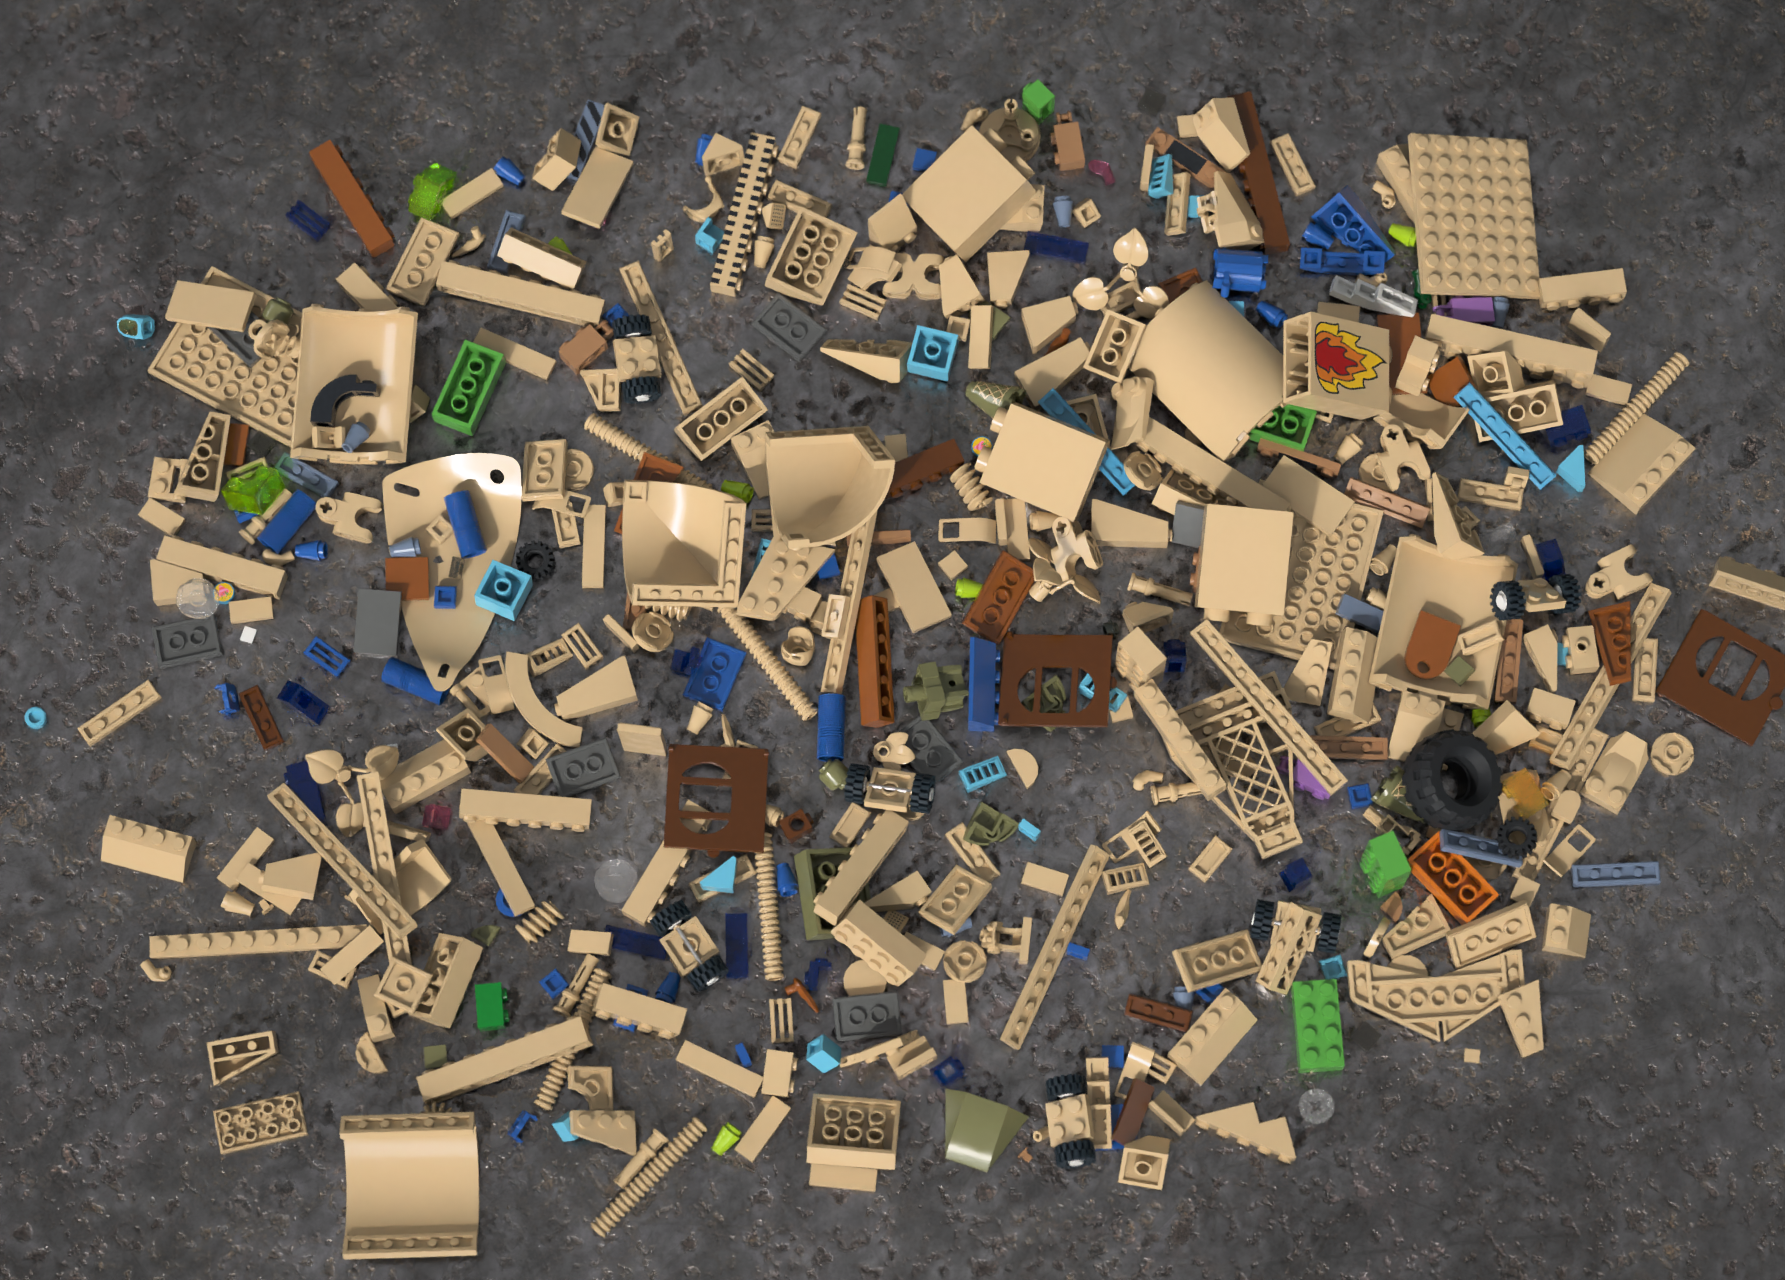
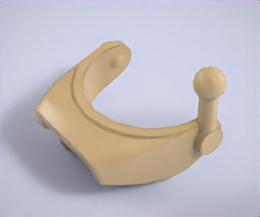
[682,176,724,223]

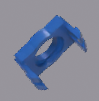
[214,683,240,715]
[507,1110,538,1143]

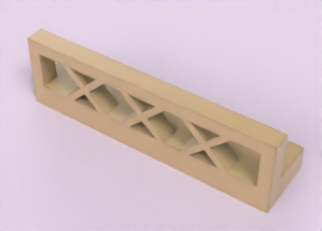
[1256,902,1322,995]

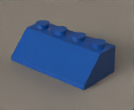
[968,637,1000,732]

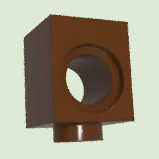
[779,808,814,844]

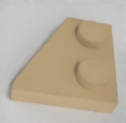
[580,368,621,412]

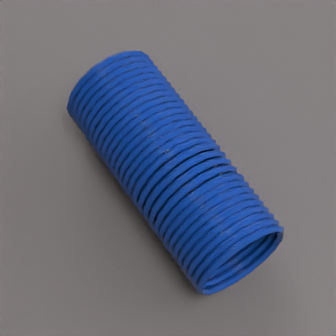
[257,489,316,554]
[443,490,487,559]
[381,657,450,705]
[817,693,846,762]

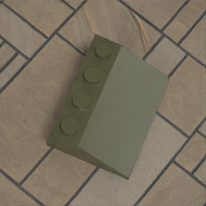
[794,847,871,940]

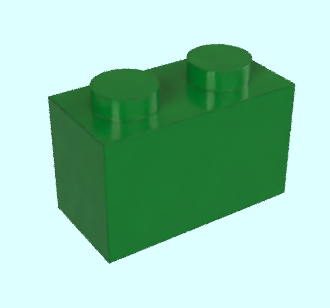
[475,982,510,1032]

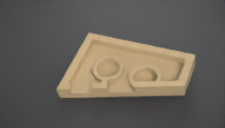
[1284,638,1333,706]
[1382,894,1451,959]
[1497,979,1544,1057]
[570,1110,636,1156]

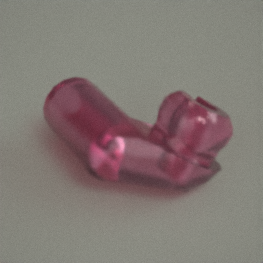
[1088,159,1116,185]

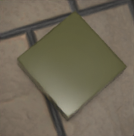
[1444,656,1475,686]
[424,1044,448,1070]

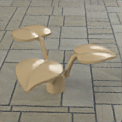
[1072,228,1169,319]
[1028,537,1101,605]
[305,745,399,838]

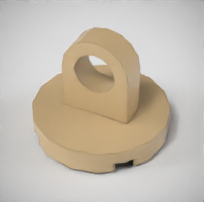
[248,320,290,360]

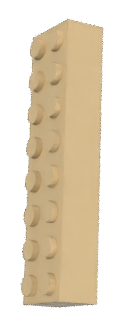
[1424,314,1598,388]

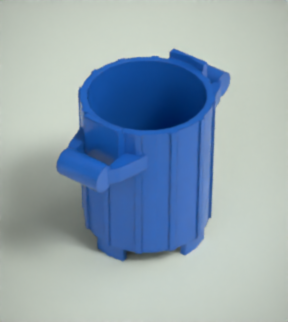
[1213,248,1268,298]

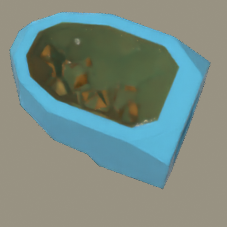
[117,314,155,339]

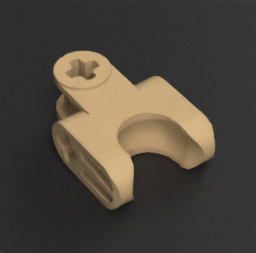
[1376,424,1431,492]
[315,492,383,544]
[1051,517,1103,582]
[1585,544,1653,600]

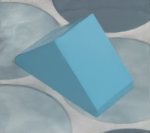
[1556,445,1585,492]
[699,855,737,893]

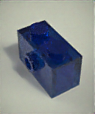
[1545,405,1591,447]

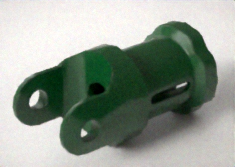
[1411,269,1432,309]

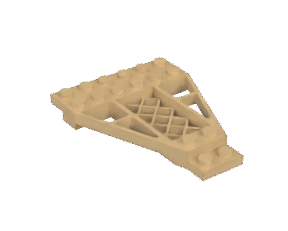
[1161,671,1303,859]

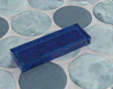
[1024,231,1089,265]
[725,913,749,979]
[605,925,667,961]

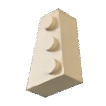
[207,1031,279,1086]

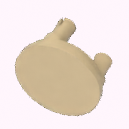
[979,99,1040,162]

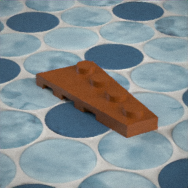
[614,452,684,534]
[1588,601,1631,686]

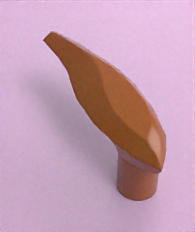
[1044,328,1070,356]
[784,978,819,1013]

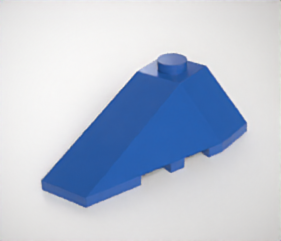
[1311,184,1396,263]

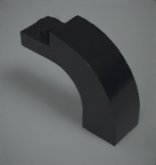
[310,374,380,428]

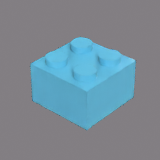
[907,325,958,382]
[474,560,533,621]

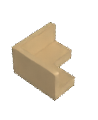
[532,128,581,191]

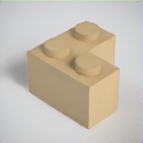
[1395,336,1440,397]

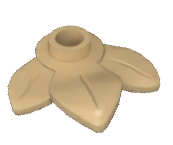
[873,732,916,771]

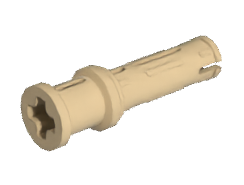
[846,107,867,170]
[239,488,292,545]
[1127,572,1193,606]
[1150,782,1202,805]
[553,954,599,1018]
[613,1128,669,1189]

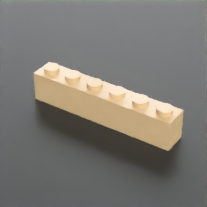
[156,535,288,600]
[1134,679,1226,801]
[459,788,592,832]
[622,800,713,927]
[813,810,909,926]

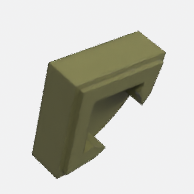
[470,925,501,947]

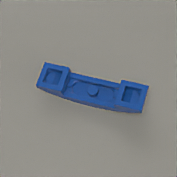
[1300,247,1385,275]

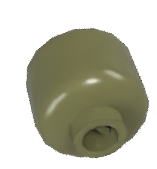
[262,297,294,325]
[818,759,849,790]

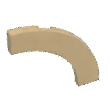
[505,652,582,749]

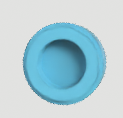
[25,707,48,729]

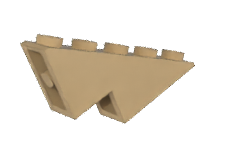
[1195,1102,1296,1164]

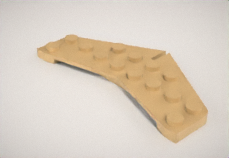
[737,494,836,621]
[1346,949,1525,1042]

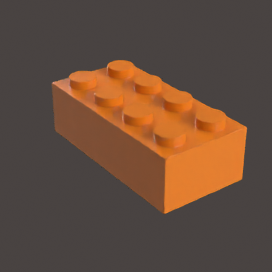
[1407,831,1499,925]

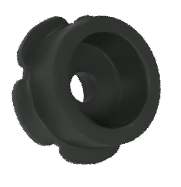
[1102,619,1119,640]

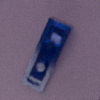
[284,760,328,826]

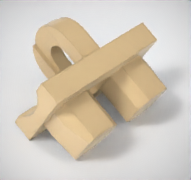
[1197,191,1217,234]

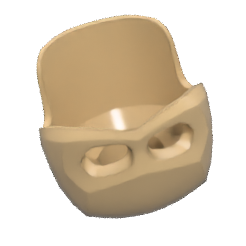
[781,626,815,666]

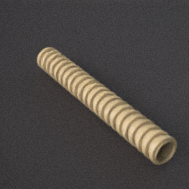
[1584,352,1689,464]
[584,413,712,488]
[717,607,818,721]
[755,833,784,981]
[534,968,612,1111]
[590,1117,708,1238]

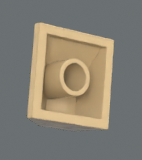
[1122,602,1174,633]
[1118,1135,1170,1190]

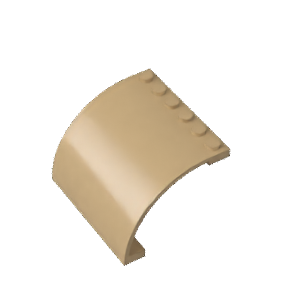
[339,1112,479,1259]

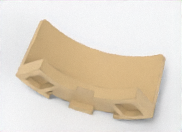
[1373,393,1470,449]
[349,839,451,935]

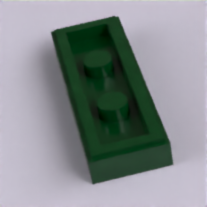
[866,124,900,187]

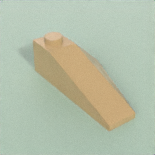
[1214,171,1264,251]
[820,339,912,383]
[1432,472,1485,560]

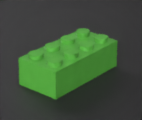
[432,340,506,436]
[1248,404,1317,452]
[1360,831,1412,898]
[1291,979,1345,1073]

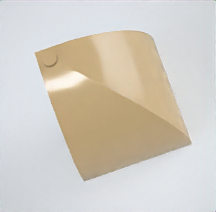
[765,426,895,551]
[622,480,746,607]

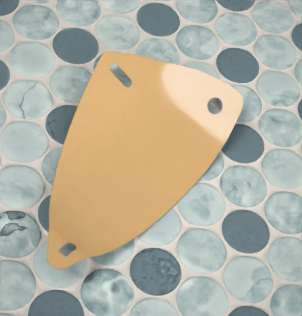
[382,453,521,692]

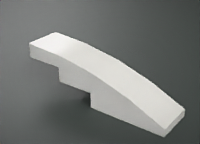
[1329,275,1418,317]

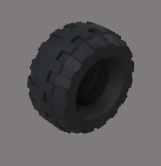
[1402,729,1503,831]

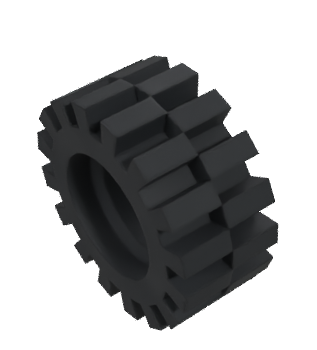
[515,540,555,582]
[1497,817,1537,859]

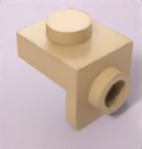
[312,426,346,450]

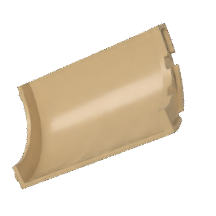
[1128,280,1288,462]
[290,304,418,465]
[1369,534,1518,710]

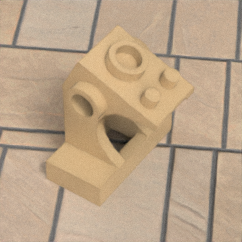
[980,917,1032,965]

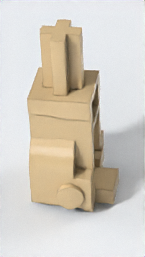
[1363,806,1422,856]

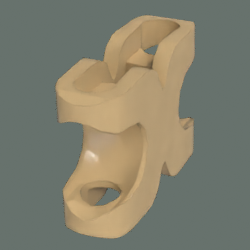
[883,253,945,300]

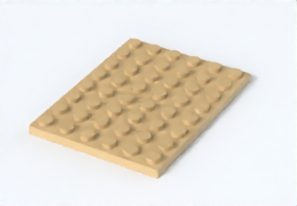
[1408,133,1540,299]
[147,266,302,448]
[1219,479,1384,670]

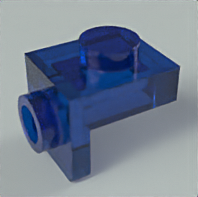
[670,646,702,675]
[805,958,833,991]

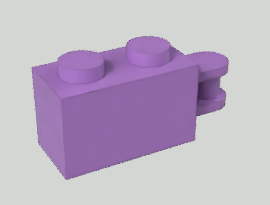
[1433,296,1495,327]
[1276,756,1330,800]

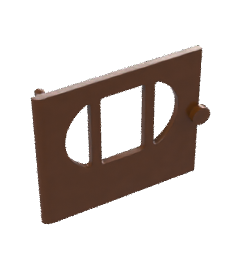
[1655,609,1785,746]
[998,632,1117,727]
[664,744,769,858]

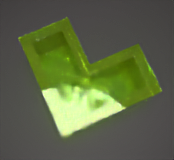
[408,163,457,221]
[221,466,285,515]

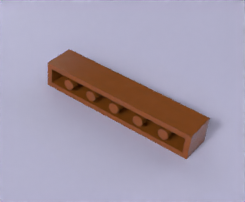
[309,140,395,258]
[856,595,895,728]

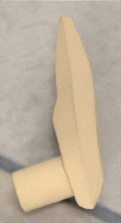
[452,226,486,258]
[719,714,735,747]
[1115,889,1132,929]

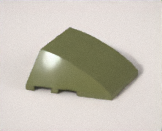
[945,1089,1029,1172]

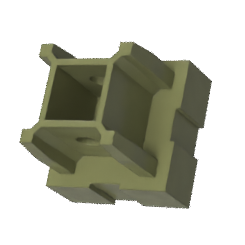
[903,662,969,721]

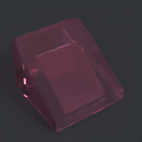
[422,804,451,830]

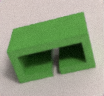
[1022,79,1055,125]

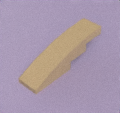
[1086,1057,1112,1149]

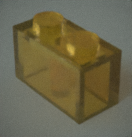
[1502,768,1549,820]

